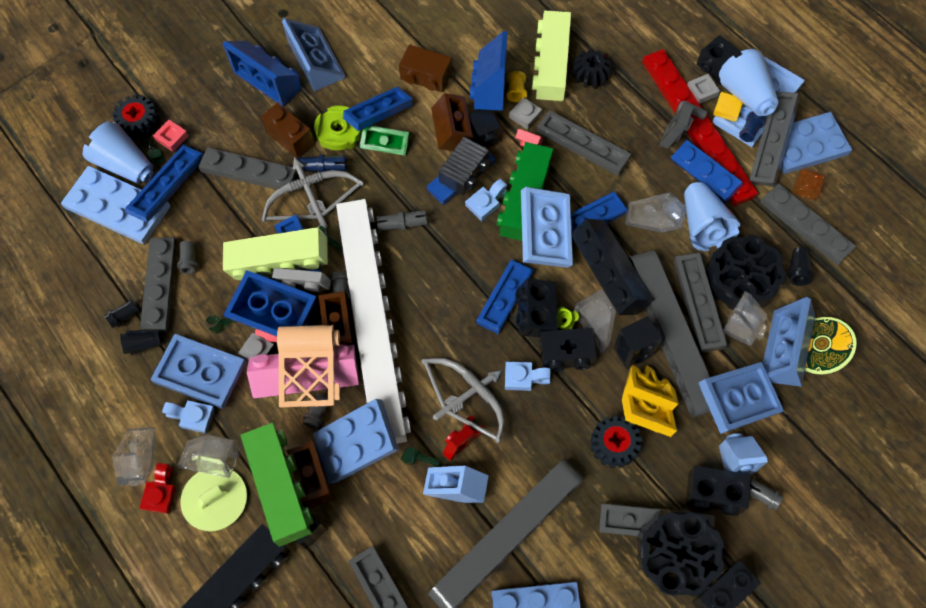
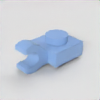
[465,179,507,222]
[505,362,550,391]
[162,400,215,434]

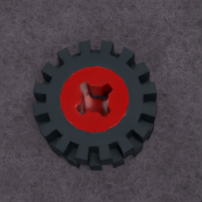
[112,94,160,140]
[590,416,642,468]

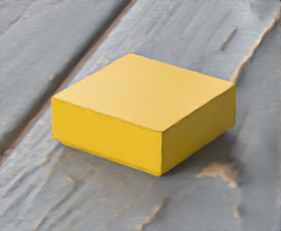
[713,92,742,122]

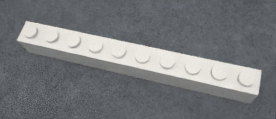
[336,199,411,444]

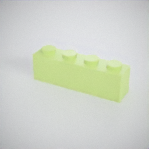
[532,11,571,101]
[223,227,328,280]

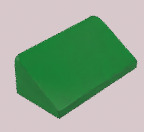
[360,126,411,156]

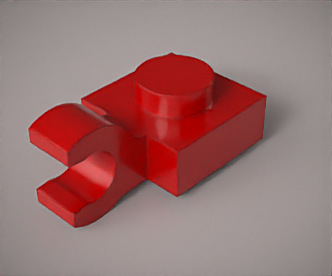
[443,415,485,461]
[139,463,176,514]

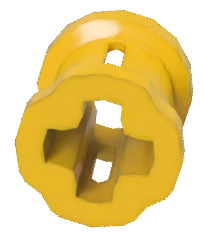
[506,71,527,102]

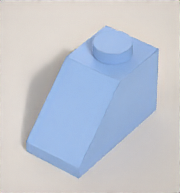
[719,434,768,475]
[423,466,489,503]

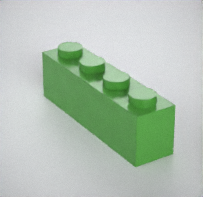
[240,422,314,547]

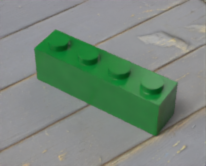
[497,142,553,241]

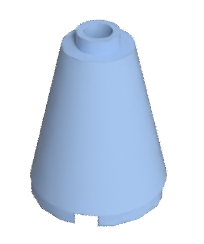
[719,49,778,116]
[82,121,154,184]
[684,182,740,251]

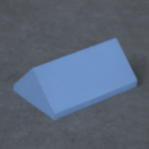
[282,18,345,91]
[763,297,816,387]

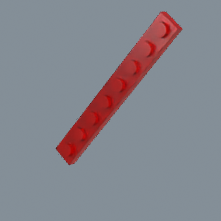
[642,49,758,207]

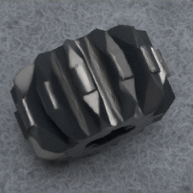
[572,49,612,89]

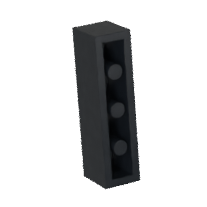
[571,218,654,315]
[181,524,291,608]

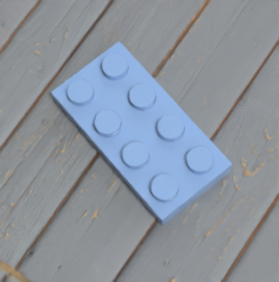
[712,57,805,147]
[61,166,171,245]

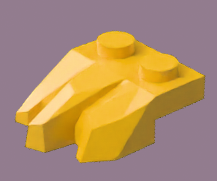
[622,365,679,437]

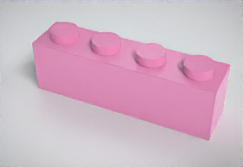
[247,344,359,398]

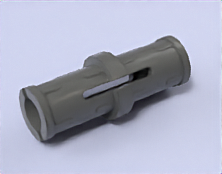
[377,210,428,232]

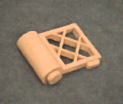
[277,325,340,408]

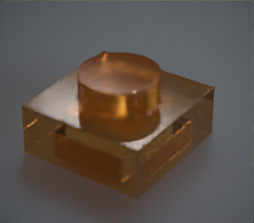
[792,169,825,201]

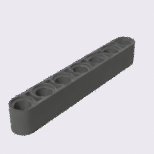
[628,250,711,418]
[428,458,585,608]

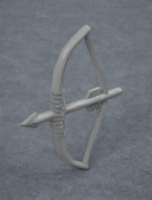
[262,157,364,229]
[421,358,505,443]

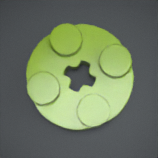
[314,106,362,151]

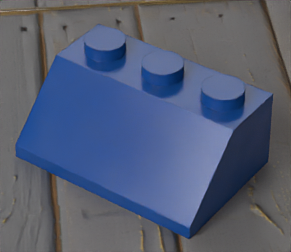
[470,31,508,111]
[223,41,302,107]
[224,270,320,337]

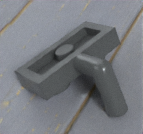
[659,101,707,149]

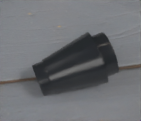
[787,247,814,286]
[120,330,161,356]

